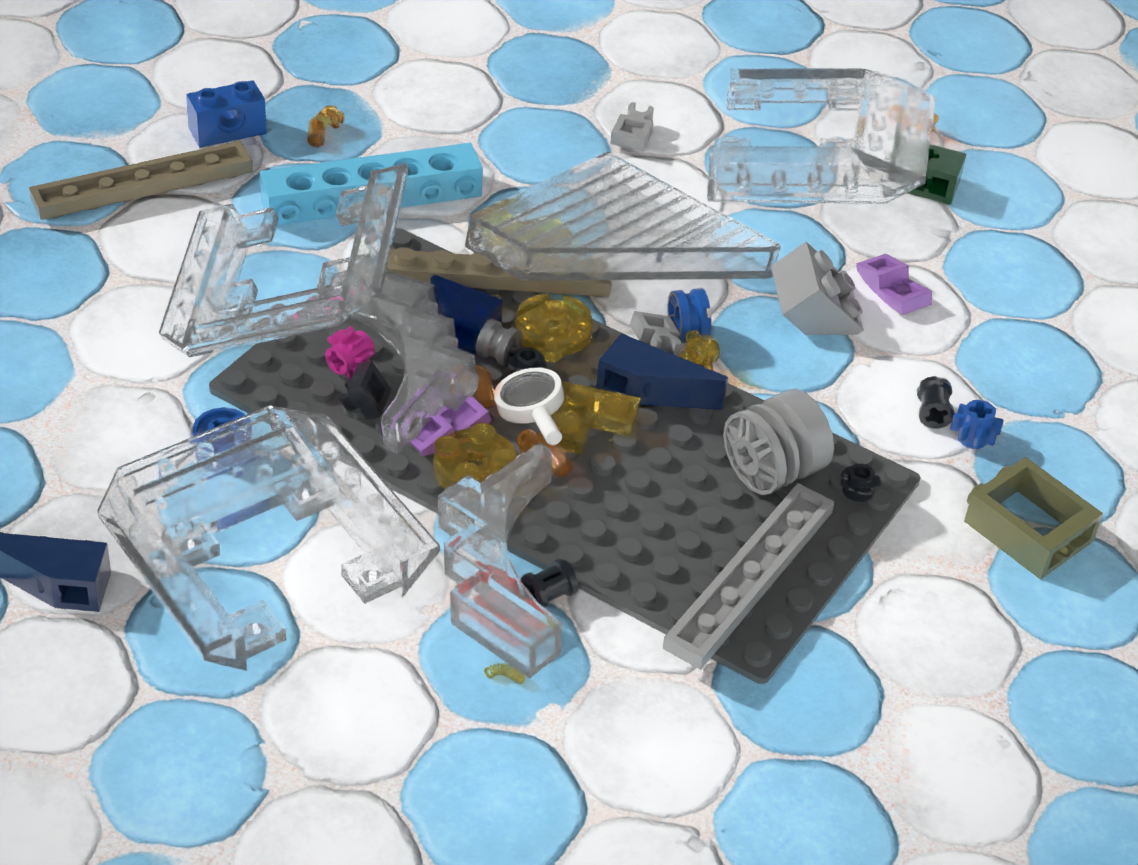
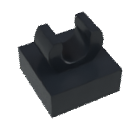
[338,360,392,420]

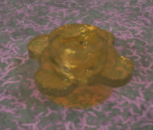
[680,330,720,370]

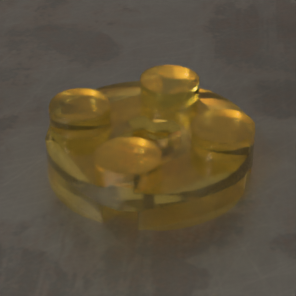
[514,294,593,362]
[433,423,517,499]

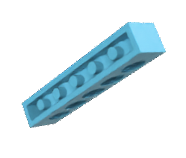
[260,143,483,226]

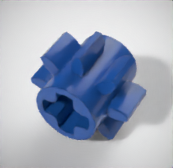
[950,400,1004,449]

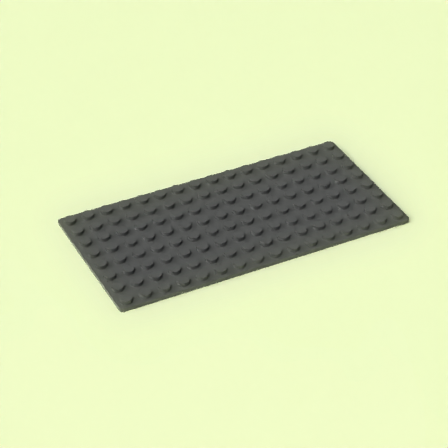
[209,228,921,684]

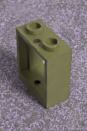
[964,457,1103,580]

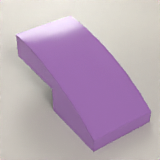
[856,253,932,315]
[397,389,492,456]

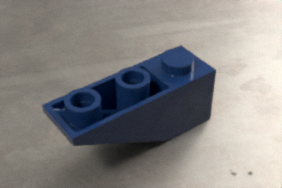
[596,333,728,410]
[0,532,111,612]

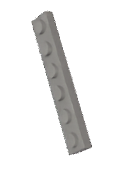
[662,483,835,670]

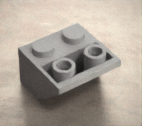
[771,241,864,335]

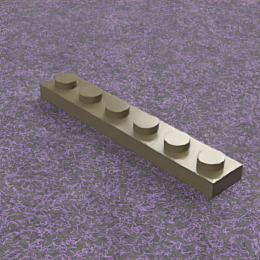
[29,141,253,220]
[382,247,612,297]

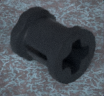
[917,376,955,429]
[520,558,579,609]

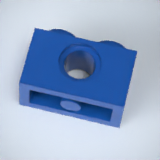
[186,80,267,148]

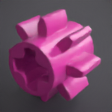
[325,326,375,379]

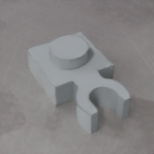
[610,102,654,151]
[630,311,681,356]

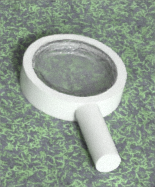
[494,368,565,445]

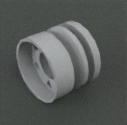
[723,388,834,495]

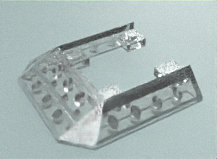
[707,68,936,204]
[158,163,409,357]
[97,406,440,671]

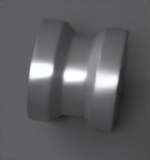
[476,319,523,367]

